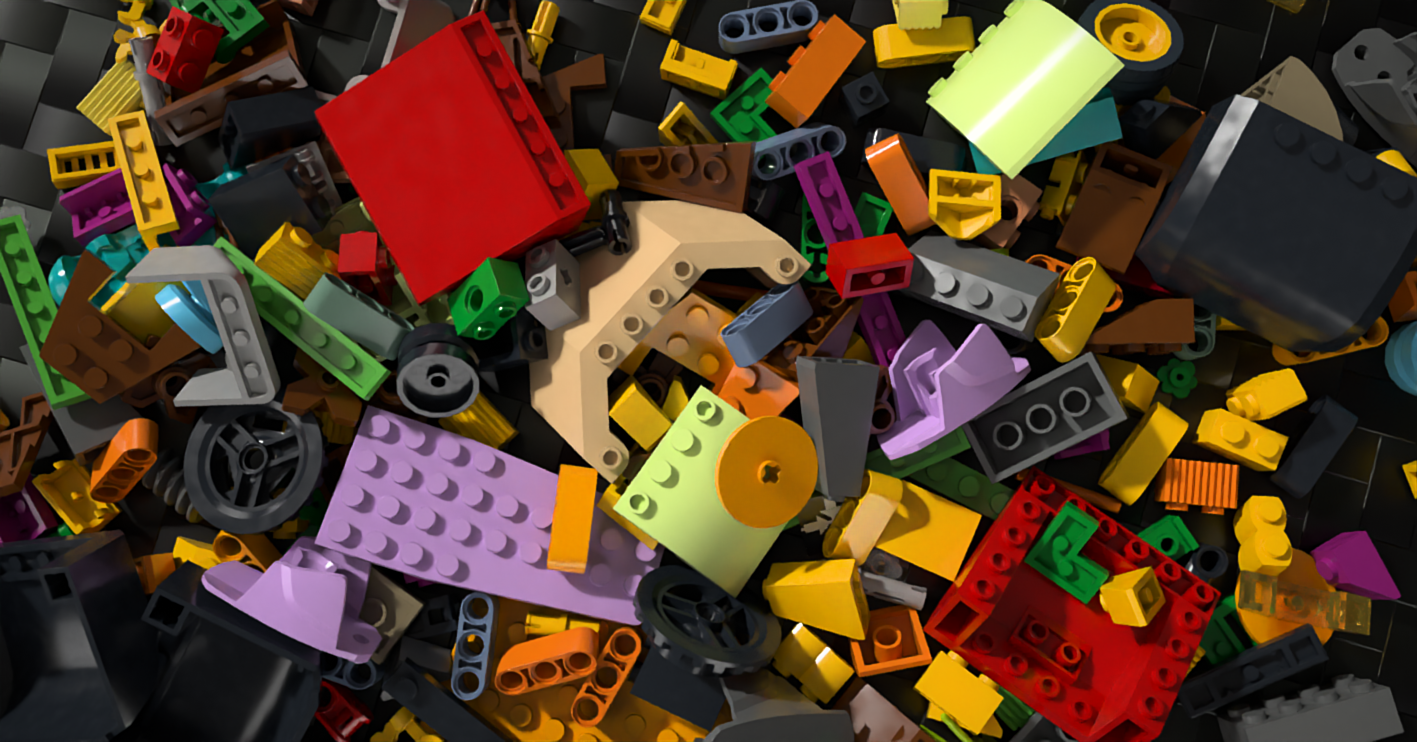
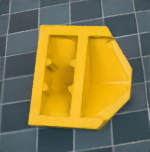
[928,169,1001,240]

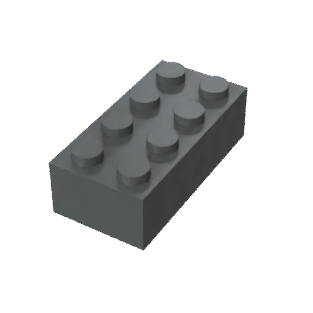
[961,352,1130,484]
[1216,674,1404,742]

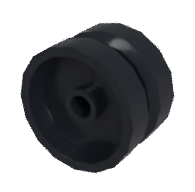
[396,323,479,417]

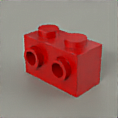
[146,6,224,94]
[338,231,398,306]
[826,233,914,299]

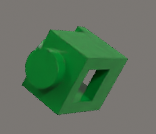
[1137,515,1200,561]

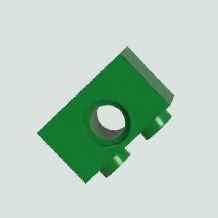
[447,257,530,340]

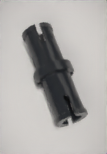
[599,190,632,255]

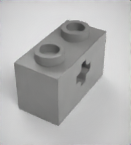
[525,239,581,331]

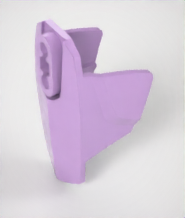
[877,320,1031,460]
[201,536,382,664]

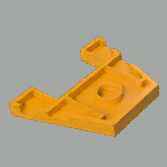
[617,287,739,396]

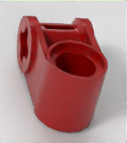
[314,677,374,742]

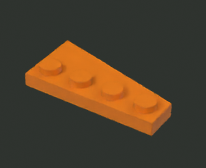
[718,359,800,420]

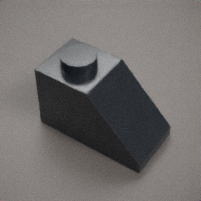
[1119,97,1202,160]

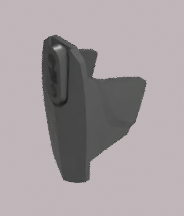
[1332,28,1417,168]
[694,668,854,742]

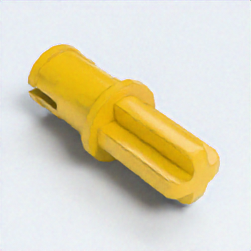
[526,0,560,70]

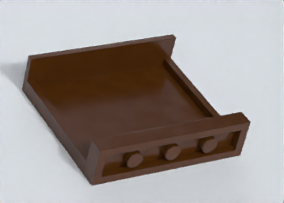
[154,0,308,147]

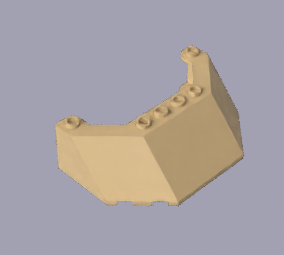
[529,200,811,484]

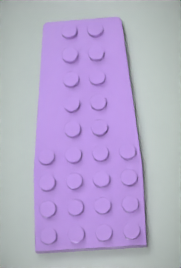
[314,405,665,626]

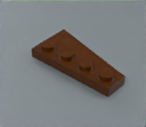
[614,141,756,213]

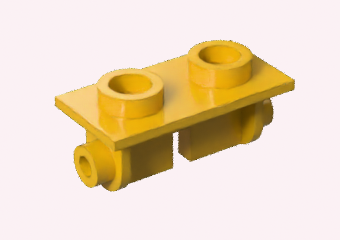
[1039,150,1090,226]

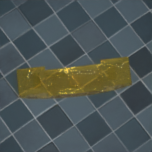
[1238,570,1371,635]

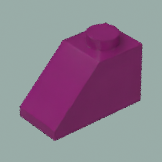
[1310,530,1401,600]

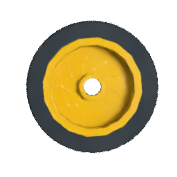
[1077,0,1184,106]

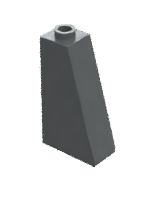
[19,343,144,467]
[796,356,880,502]

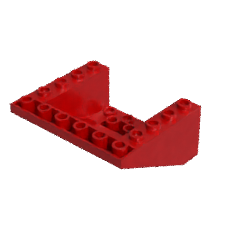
[314,10,591,307]
[923,466,1221,742]

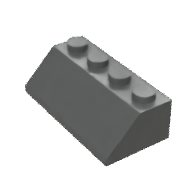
[898,230,1061,342]

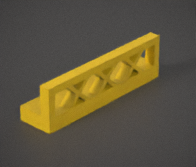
[107,110,180,252]

